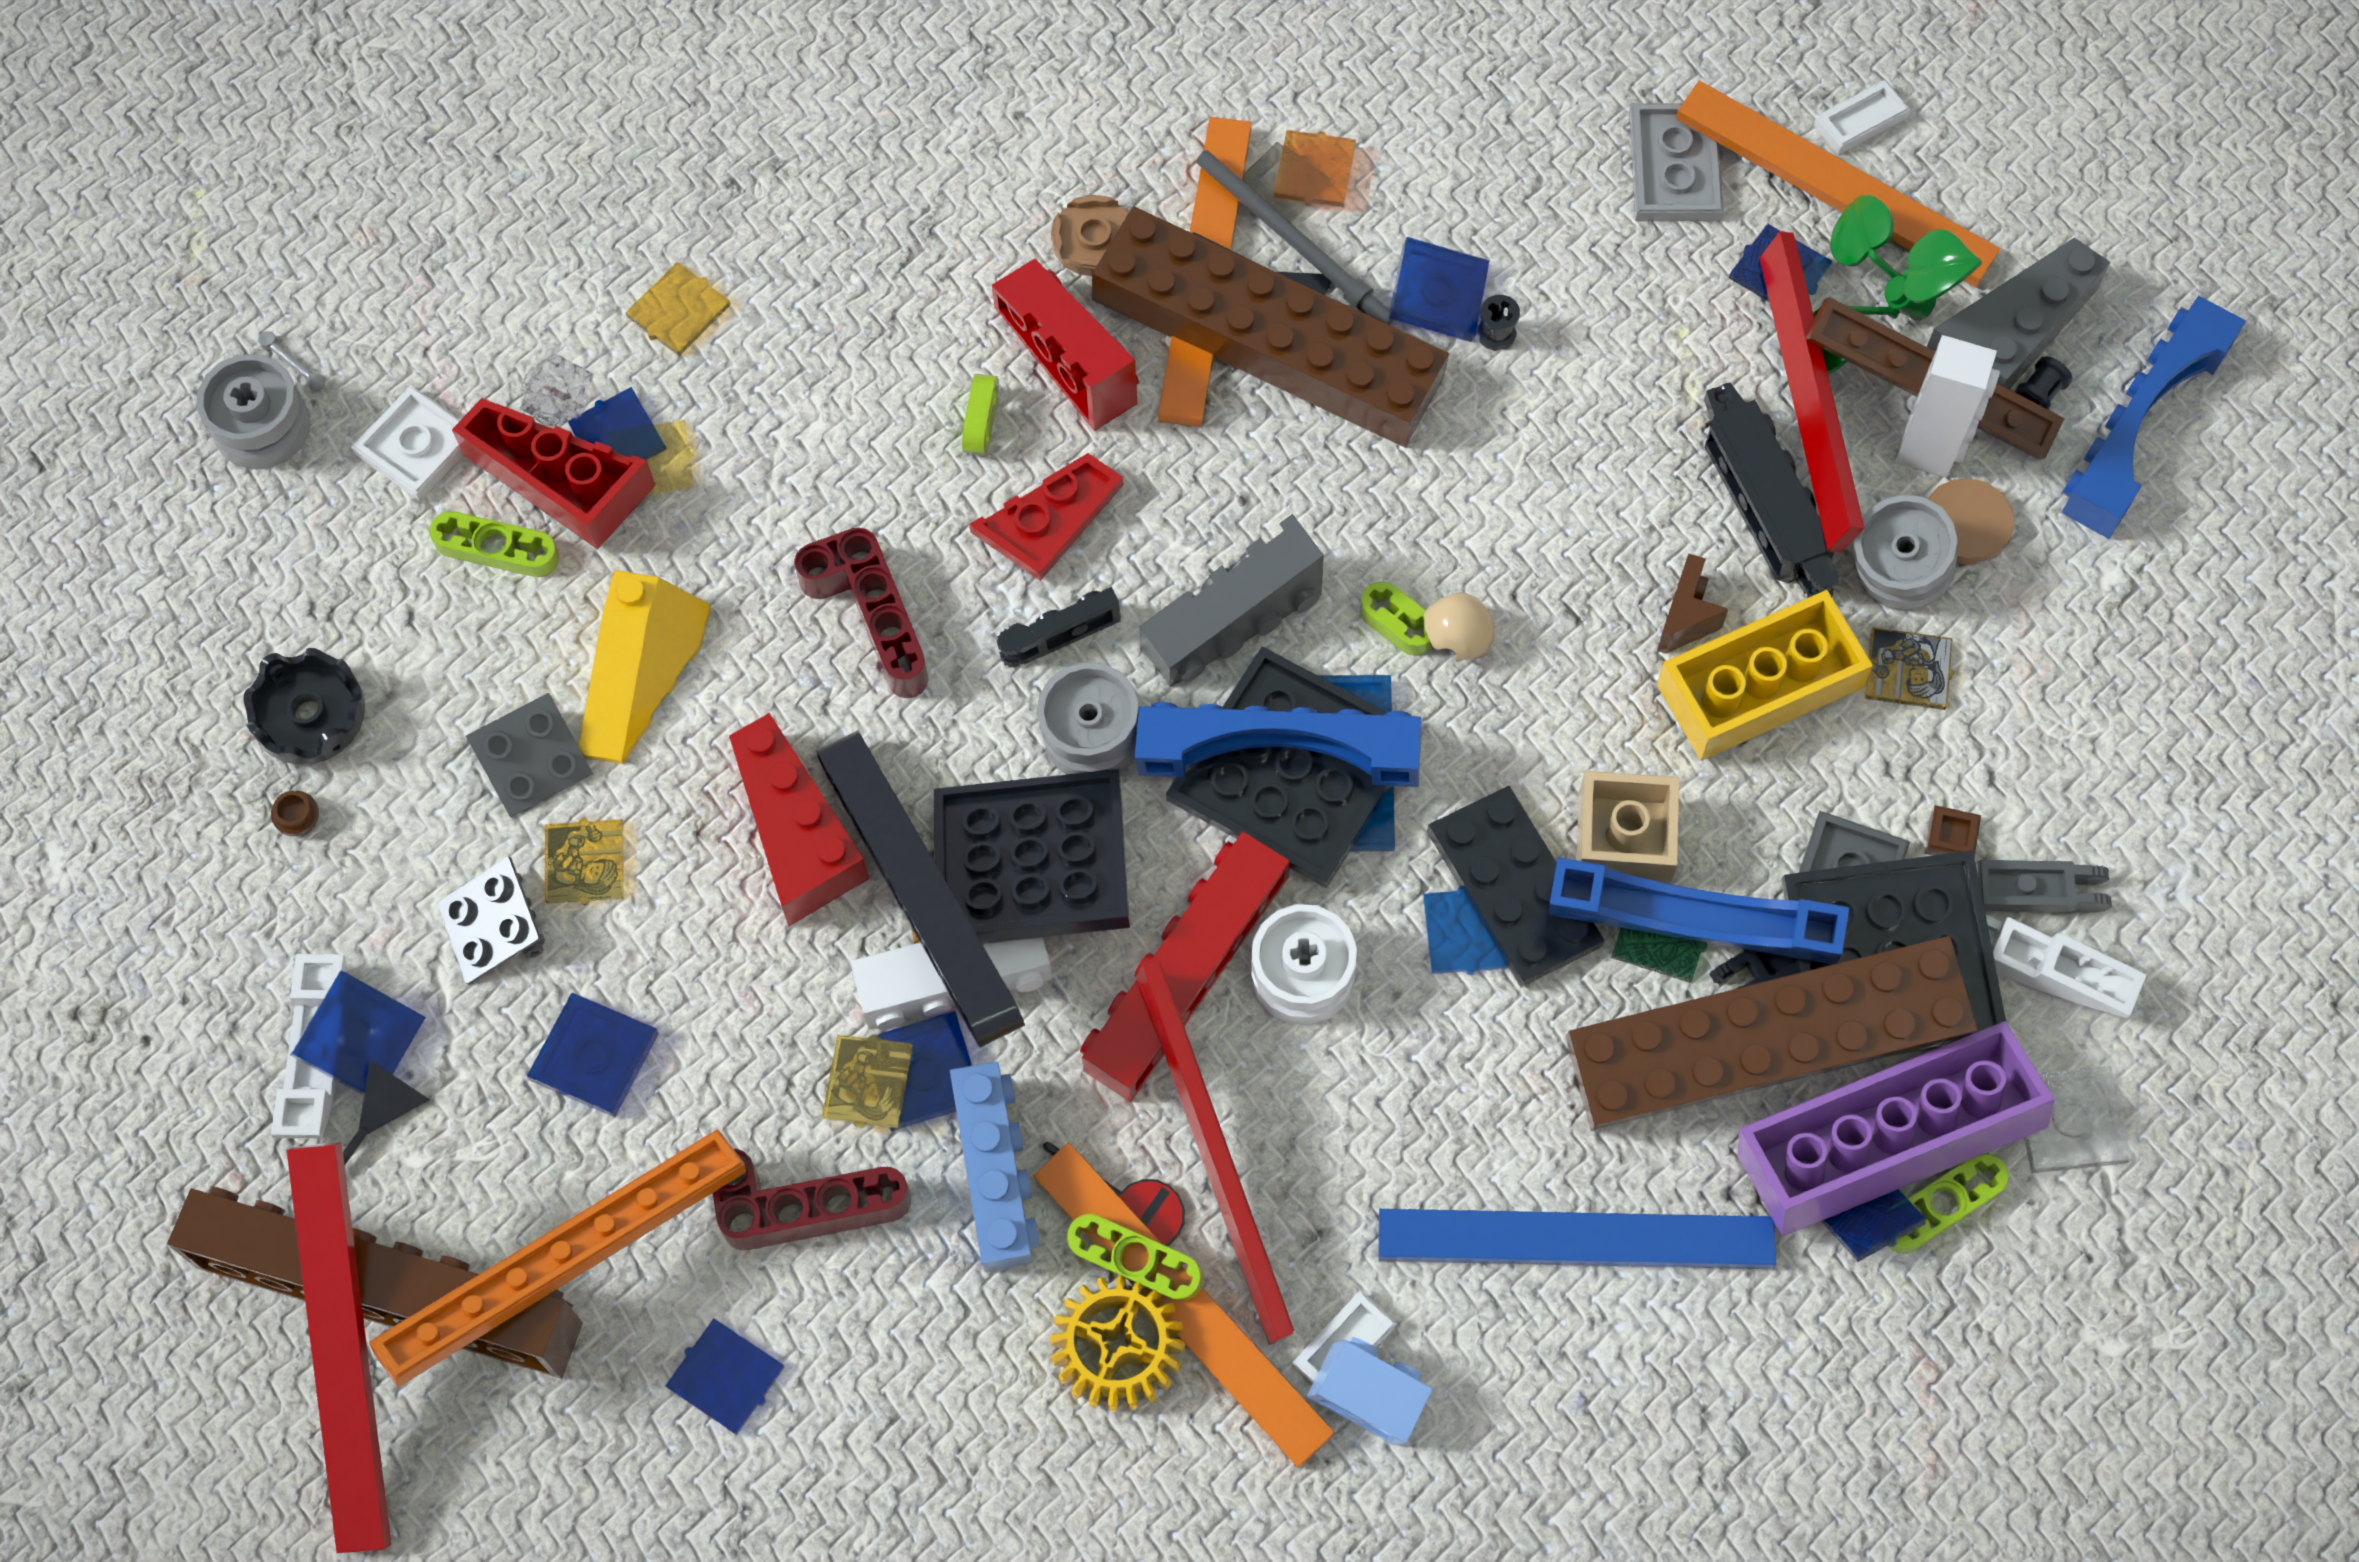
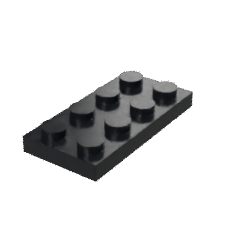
[1427,785,1605,988]

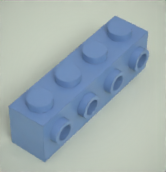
[950,1061,1040,1272]

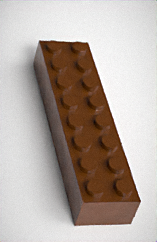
[1092,206,1449,448]
[1565,936,1978,1131]
[167,1186,583,1379]

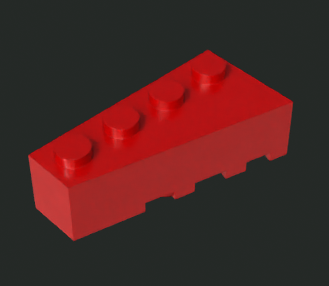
[992,258,1139,431]
[452,398,656,550]
[729,713,870,926]

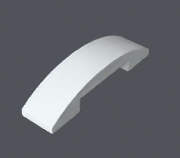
[271,954,346,1138]

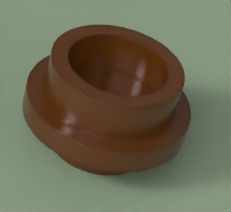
[271,791,319,836]

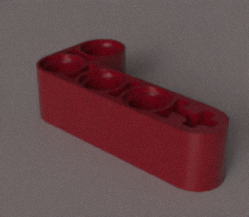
[794,527,929,698]
[712,1149,911,1250]

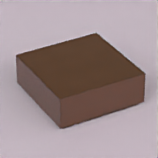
[1924,805,1981,857]

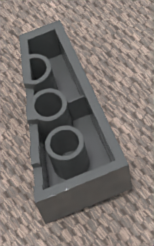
[1139,514,1324,687]

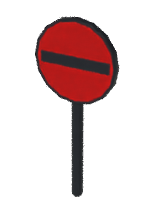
[1043,1142,1185,1247]

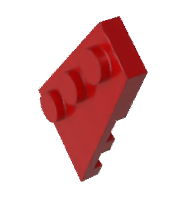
[969,453,1124,581]

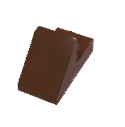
[1657,553,1728,653]

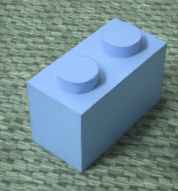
[1307,1337,1433,1445]

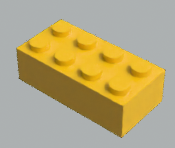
[1657,590,1873,761]

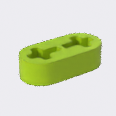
[962,374,999,455]
[1360,581,1432,656]

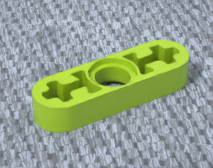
[429,511,559,577]
[1881,1153,2009,1254]
[1067,1214,1204,1301]

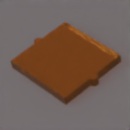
[1274,130,1356,207]

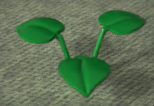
[1813,195,1982,375]

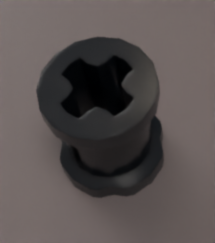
[1477,295,1520,351]
[2015,356,2073,410]

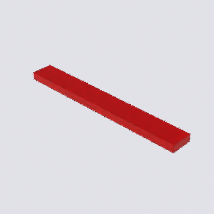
[1759,231,1865,553]
[1136,961,1295,1345]
[286,1142,392,1554]

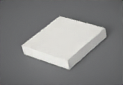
[351,385,464,501]

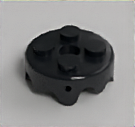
[243,648,365,765]

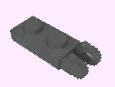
[1976,860,2112,913]

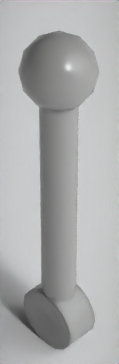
[258,331,325,391]

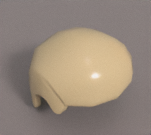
[1424,592,1494,661]

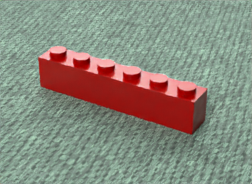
[1080,831,1290,1102]

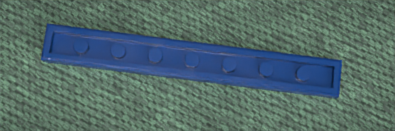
[1378,1208,1776,1269]

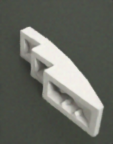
[1986,915,2147,1018]

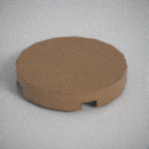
[1051,195,1130,276]
[1928,478,2015,565]

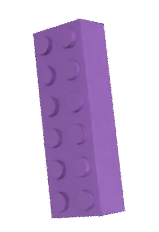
[1737,1021,2055,1237]

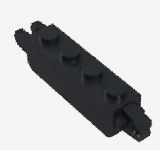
[1704,382,1839,598]

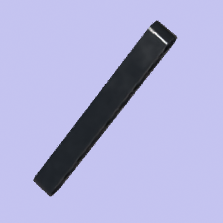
[816,730,1025,1048]

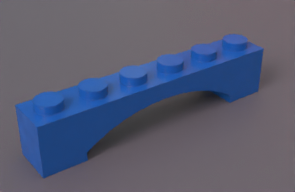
[2061,295,2246,539]
[1135,702,1421,787]
[1549,857,1849,965]

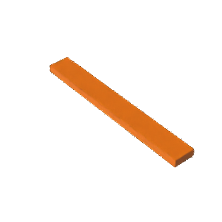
[1675,80,2001,287]
[1158,117,1252,427]
[369,1129,746,1388]
[1033,1142,1336,1468]

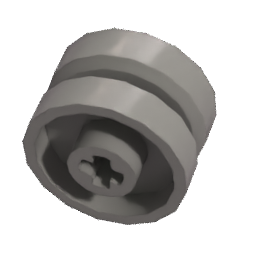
[196,354,310,469]
[1854,494,1958,610]
[1036,662,1139,774]

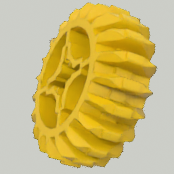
[1050,1275,1185,1412]

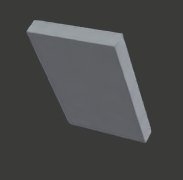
[1629,103,1724,221]

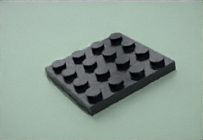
[1166,646,1422,888]
[934,769,1130,944]
[1781,850,2006,1055]

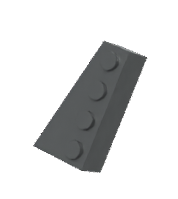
[1927,237,2111,390]

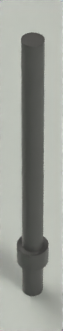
[1196,150,1396,325]

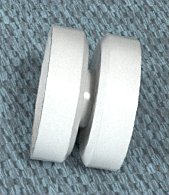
[1251,904,1357,1025]

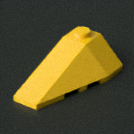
[578,570,711,764]

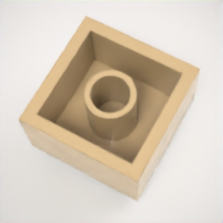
[1576,771,1679,884]

